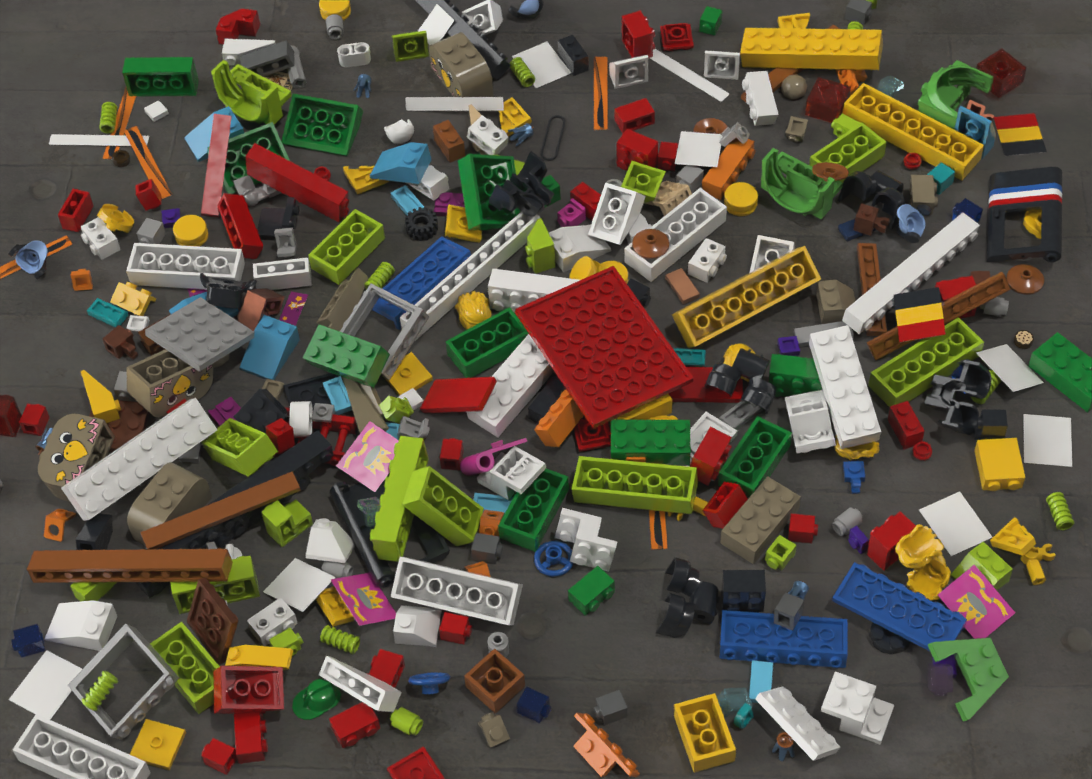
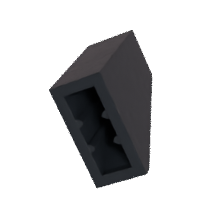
[75,513,113,550]

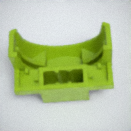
[211,60,292,125]

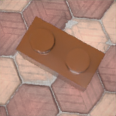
[433,120,465,163]

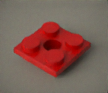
[660,23,694,51]
[573,419,611,452]

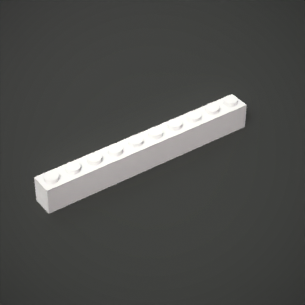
[400,212,540,341]
[842,213,980,334]

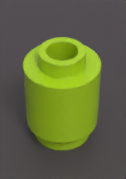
[390,707,423,736]

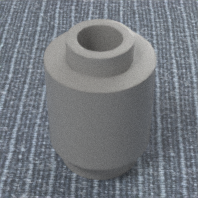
[326,14,344,40]
[980,297,1009,317]
[832,507,862,536]
[322,561,353,579]
[488,632,509,658]

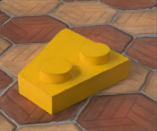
[777,13,810,29]
[499,97,532,136]
[343,166,389,194]
[990,517,1036,556]

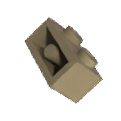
[909,175,938,215]

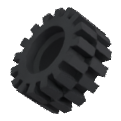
[405,207,438,241]

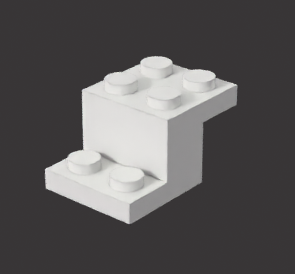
[785,389,836,453]
[477,446,546,500]
[555,508,617,572]
[821,672,894,745]

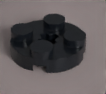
[870,622,911,654]

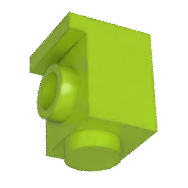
[831,113,860,137]
[379,396,414,424]
[765,535,796,570]
[269,627,304,656]

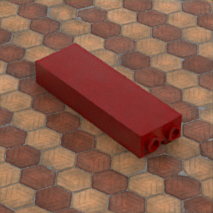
[245,143,350,222]

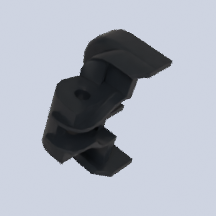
[489,151,554,217]
[838,170,906,230]
[705,348,776,414]
[925,360,992,435]
[656,557,720,638]

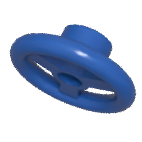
[534,541,573,577]
[408,672,450,694]

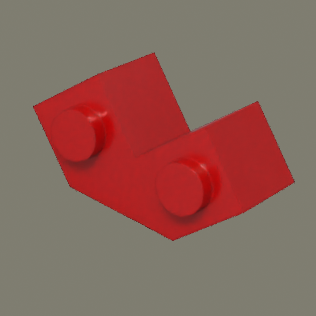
[216,8,260,45]

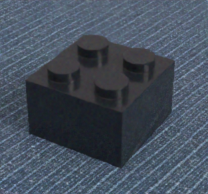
[233,389,290,433]
[721,570,766,613]

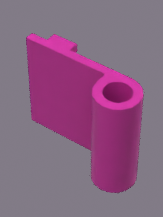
[460,438,527,476]

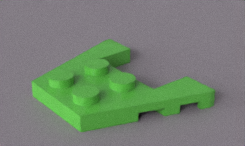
[927,638,1009,721]

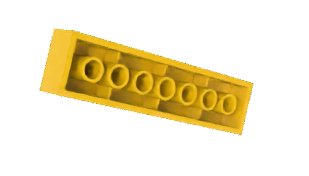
[740,28,883,70]
[843,83,984,181]
[671,246,821,348]

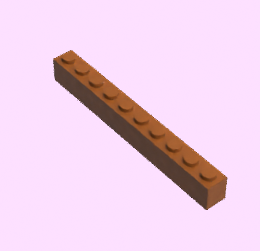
[27,548,233,583]

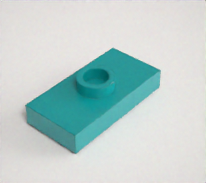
[87,298,128,328]
[673,348,706,367]

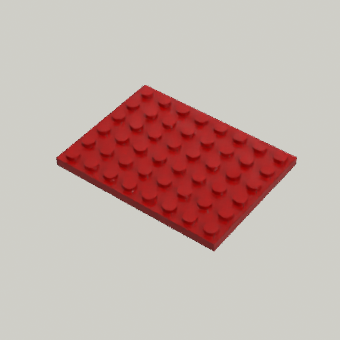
[515,266,694,429]

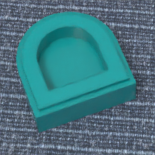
[734,703,754,729]

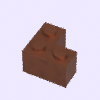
[238,288,285,331]

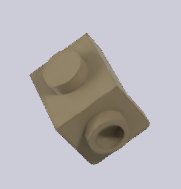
[785,116,808,142]
[478,712,510,747]

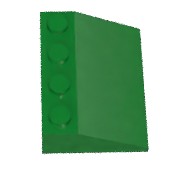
[281,94,363,156]
[207,122,290,194]
[458,154,521,230]

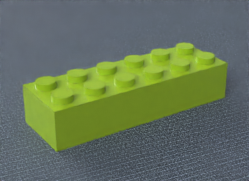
[868,317,984,407]
[370,436,429,562]
[572,456,698,514]

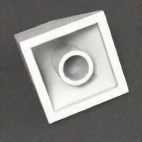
[462,0,503,35]
[704,51,740,80]
[609,55,648,89]
[306,518,355,563]
[393,605,442,647]

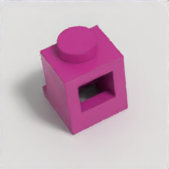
[557,198,586,227]

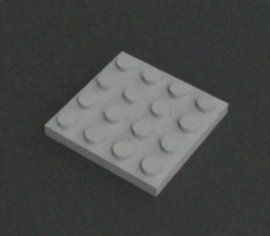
[145,297,255,372]

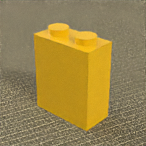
[975,438,1025,491]

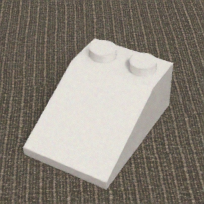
[588,183,646,245]
[549,225,611,273]
[750,235,795,273]
[45,601,117,651]

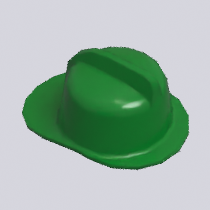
[292,679,341,720]

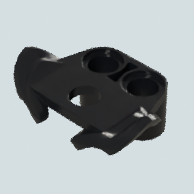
[200,273,258,308]

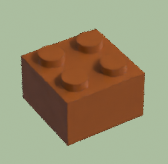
[464,648,525,714]

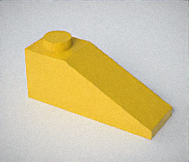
[81,370,121,423]
[225,645,293,670]

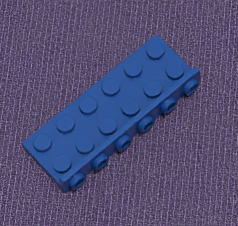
[372,237,471,330]
[832,562,967,659]
[719,610,848,668]

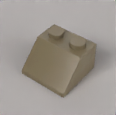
[816,280,855,324]

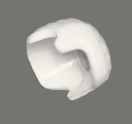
[384,119,414,144]

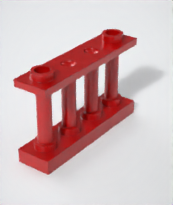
[273,407,357,466]

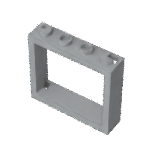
[340,284,429,380]
[68,623,179,740]

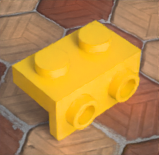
[110,281,157,316]
[316,586,355,627]

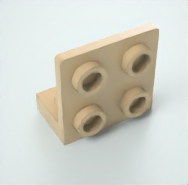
[644,181,692,216]

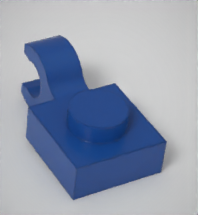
[843,461,865,494]

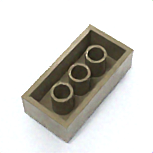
[720,476,801,565]

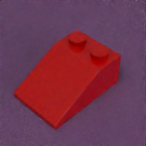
[213,666,284,714]

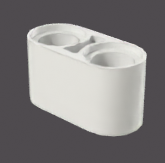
[337,42,371,67]
[289,401,313,438]

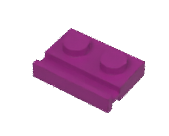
[433,192,465,217]
[208,397,241,427]

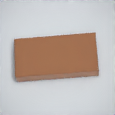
[665,268,700,304]

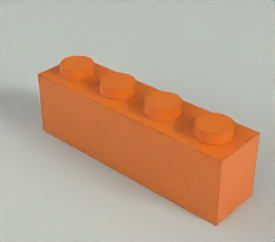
[702,138,756,200]
[534,389,583,447]

